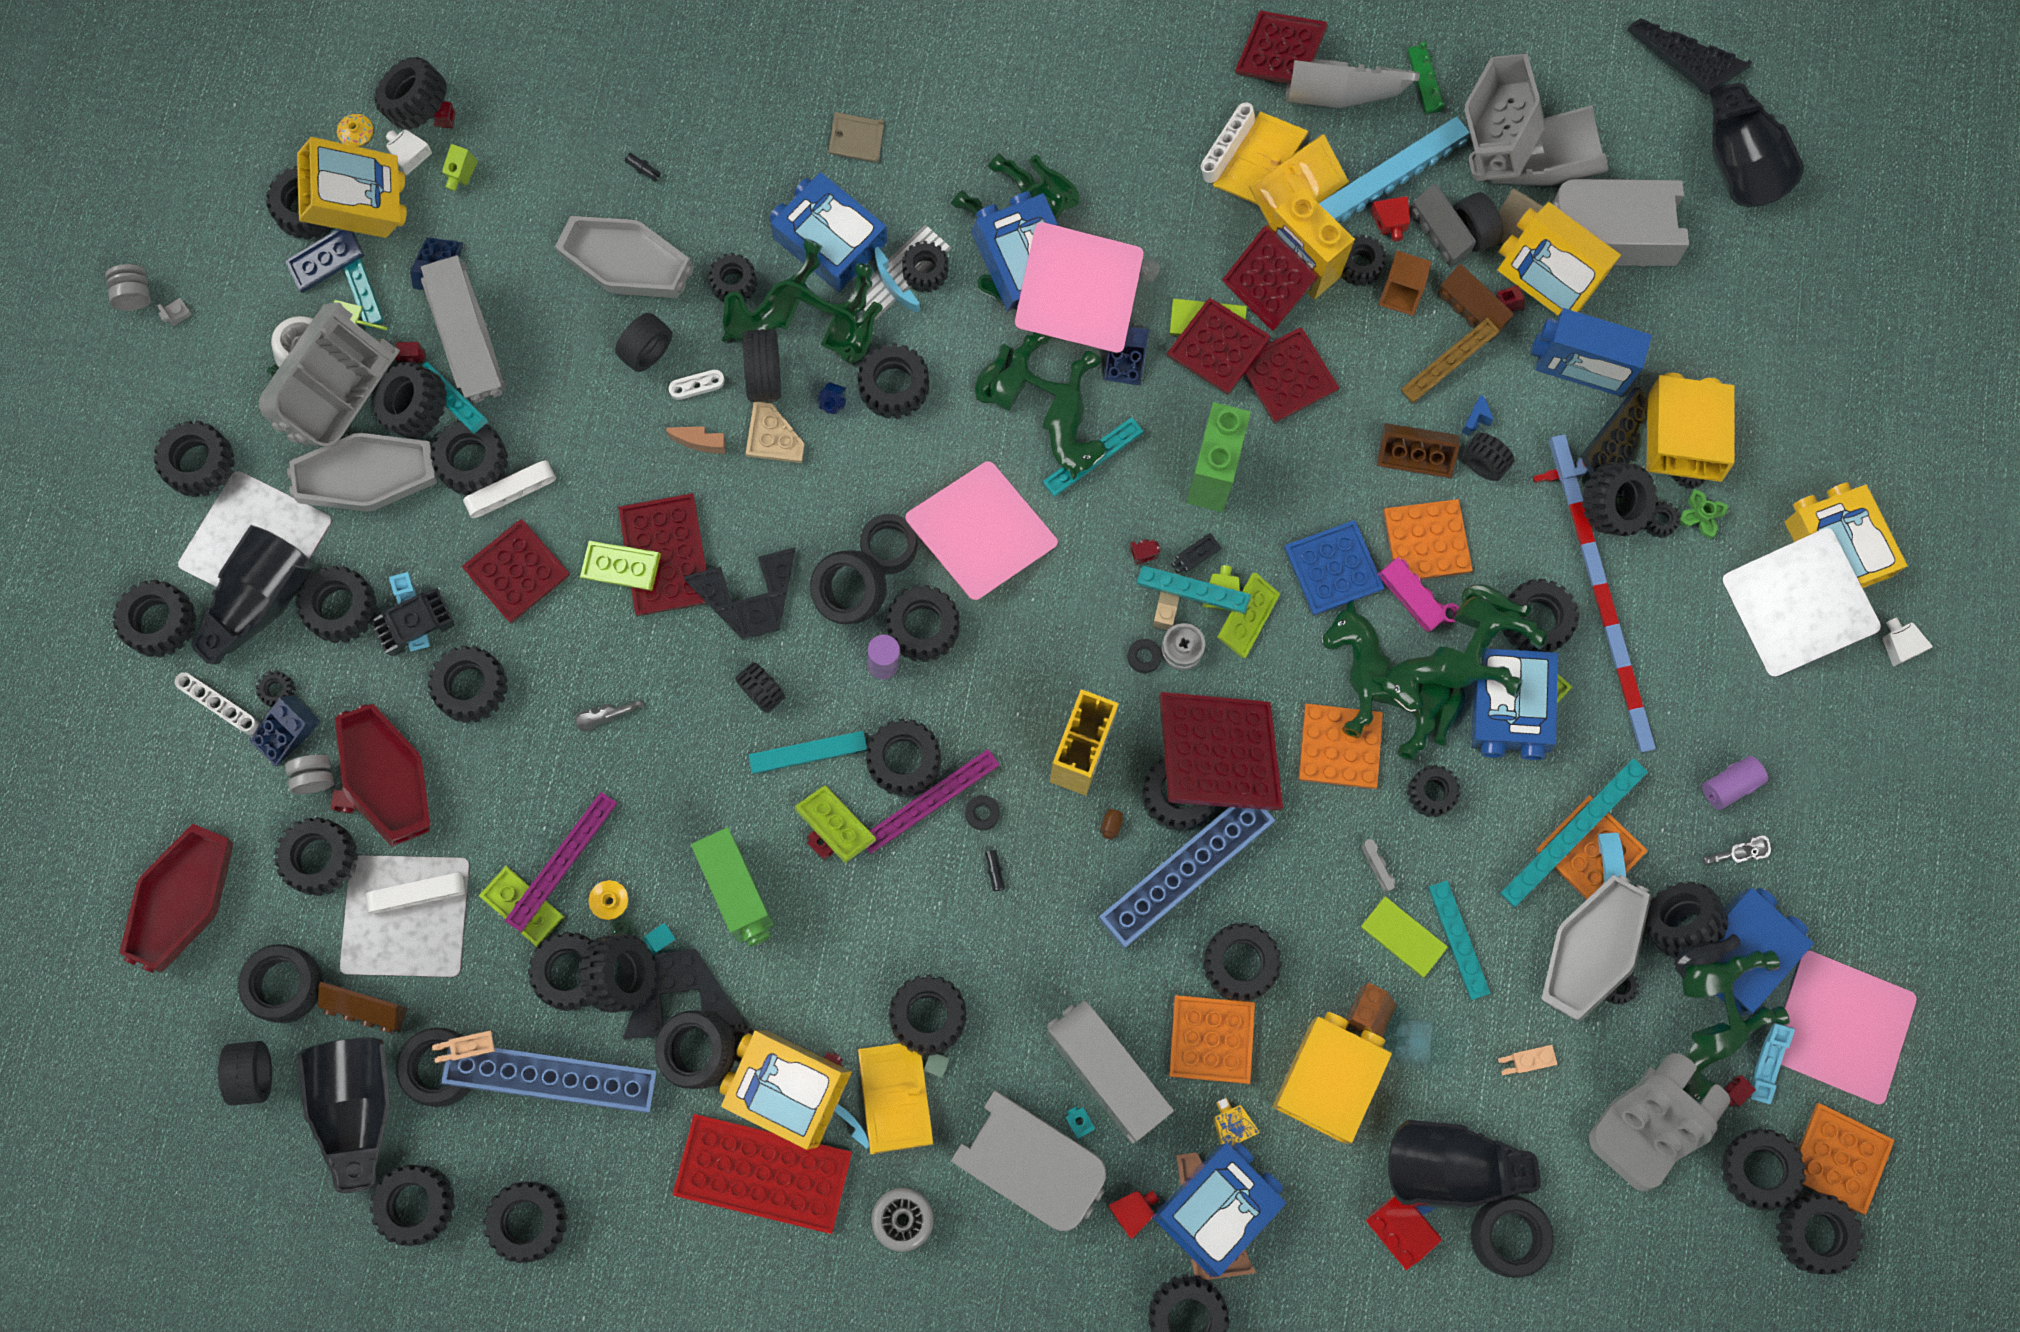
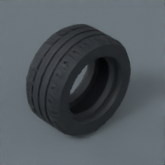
[743,329,781,402]
[810,550,887,625]
[238,944,323,1023]
[655,1010,737,1089]
[396,1027,471,1107]
[1470,1197,1554,1278]

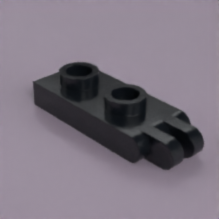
[1171,533,1222,574]

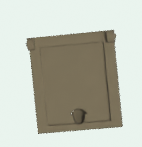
[828,112,884,163]
[1499,188,1544,244]

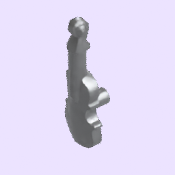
[575,700,644,732]
[1702,834,1771,866]

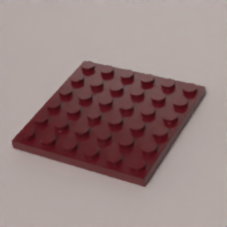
[1159,692,1283,811]

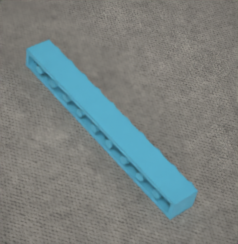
[1319,116,1470,222]

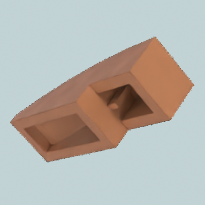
[667,427,726,454]

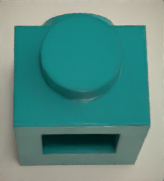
[1065,1106,1095,1139]

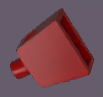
[1371,196,1410,242]
[1108,1191,1159,1239]

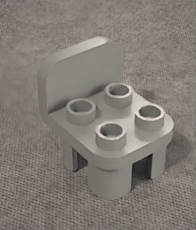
[1589,1053,1730,1192]

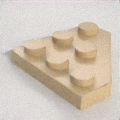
[746,402,805,463]

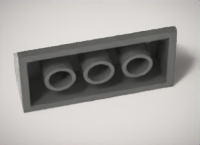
[1410,183,1476,267]

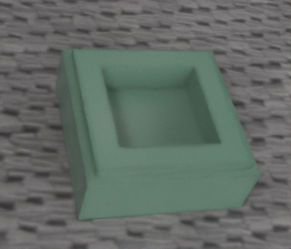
[924,1053,950,1078]

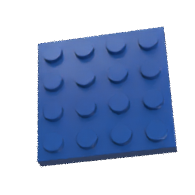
[1284,520,1384,616]

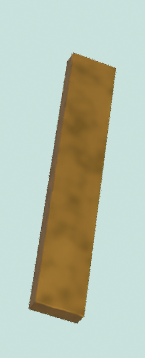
[1401,317,1500,404]

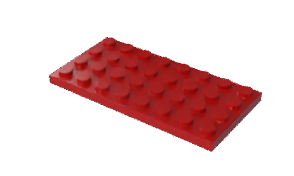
[672,1114,852,1234]

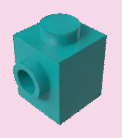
[641,923,675,955]

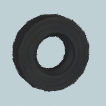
[1127,639,1162,673]
[965,795,1000,830]

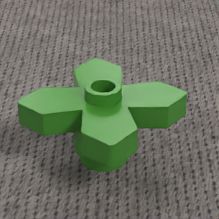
[1679,489,1728,539]

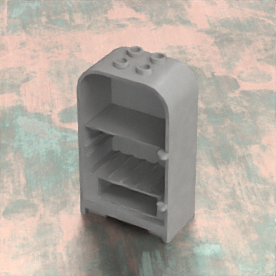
[1552,179,1689,267]
[259,302,400,446]
[1046,1000,1173,1144]
[951,1089,1106,1231]

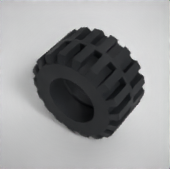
[1341,235,1386,286]
[902,241,948,293]
[709,253,757,303]
[1462,432,1514,481]
[735,662,786,713]
[1407,765,1461,817]

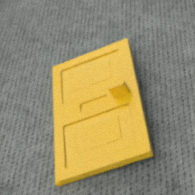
[1213,111,1309,205]
[1249,134,1349,226]
[858,1043,933,1155]

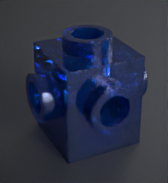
[818,382,847,414]

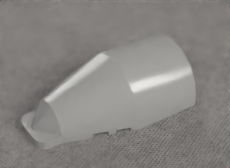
[1285,59,1420,109]
[1469,105,1608,187]

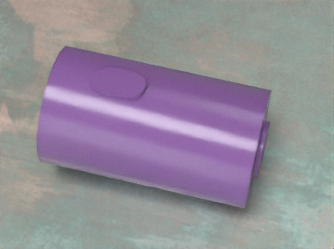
[867,635,900,679]
[1702,755,1768,810]

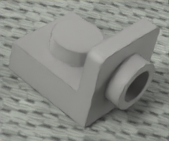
[158,298,192,326]

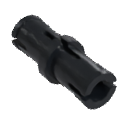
[625,152,661,182]
[985,850,1005,892]

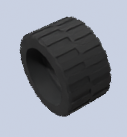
[218,1040,273,1106]

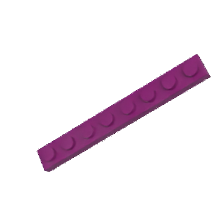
[866,749,1000,855]
[504,792,618,933]

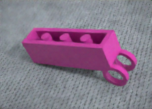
[1377,557,1459,632]

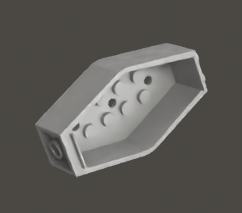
[1465,54,1545,180]
[421,255,508,403]

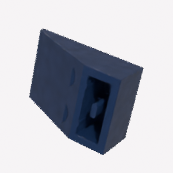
[410,237,463,290]
[1104,325,1149,385]
[249,695,320,767]

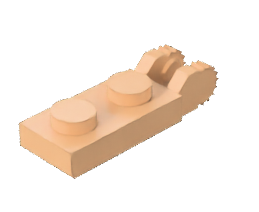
[432,1031,495,1063]
[1498,1045,1558,1075]

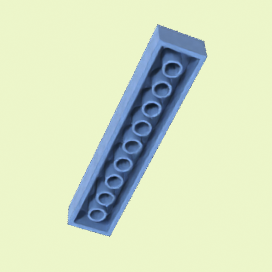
[1098,807,1275,950]
[441,1047,656,1113]

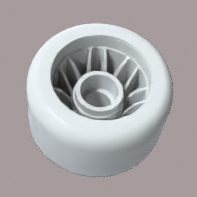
[271,316,313,368]

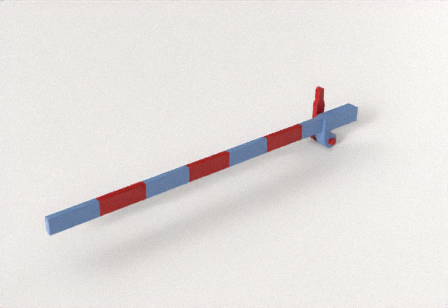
[1533,434,1656,753]

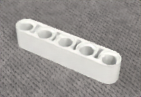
[1201,103,1255,183]
[463,461,556,518]
[175,673,260,735]
[365,873,466,914]

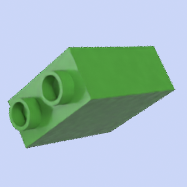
[1186,402,1251,512]
[691,827,775,947]

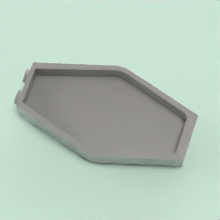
[555,216,693,298]
[287,433,437,512]
[1541,875,1651,1022]

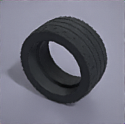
[1453,192,1504,252]
[615,313,673,372]
[860,514,918,574]

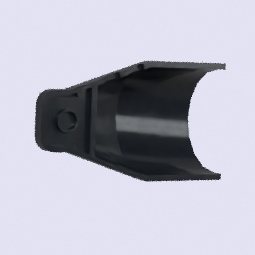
[1710,83,1804,208]
[192,525,314,665]
[297,1038,390,1193]
[1388,1120,1541,1210]

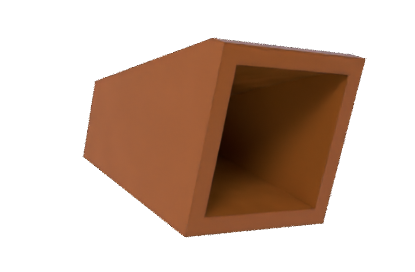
[1378,250,1432,316]
[1346,982,1397,1038]

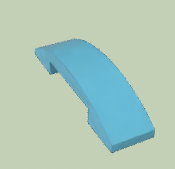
[875,247,920,312]
[389,572,430,652]
[1598,832,1626,883]
[1750,1023,1795,1105]
[835,1104,870,1149]

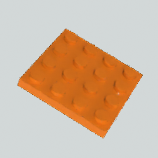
[1383,499,1473,579]
[1298,704,1383,789]
[1536,795,1648,900]
[1169,995,1255,1084]
[1798,1103,1895,1215]

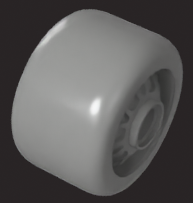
[871,1188,934,1252]

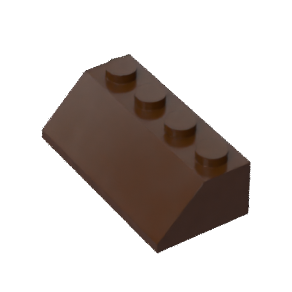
[1437,263,1514,343]
[1377,423,1460,478]
[318,982,408,1033]

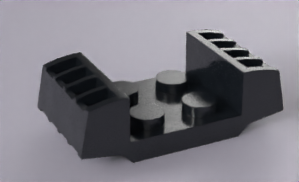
[370,588,454,656]

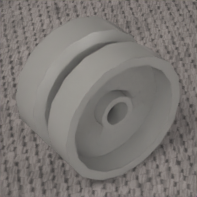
[1161,623,1206,671]
[285,755,334,795]

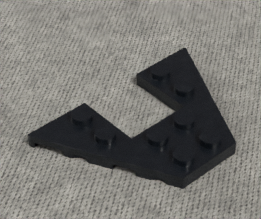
[684,547,796,640]
[623,949,744,1040]

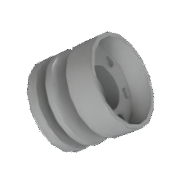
[105,264,151,311]

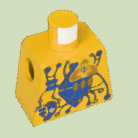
[1213,1098,1259,1146]

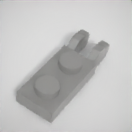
[1362,839,1395,894]

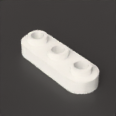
[669,370,725,400]

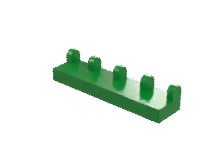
[1407,41,1445,115]

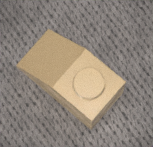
[1152,592,1179,630]

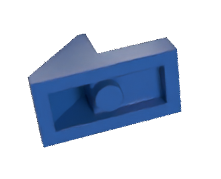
[1462,395,1493,436]

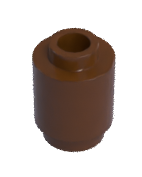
[1099,809,1124,840]

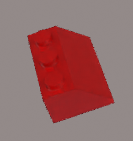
[1365,1195,1442,1270]

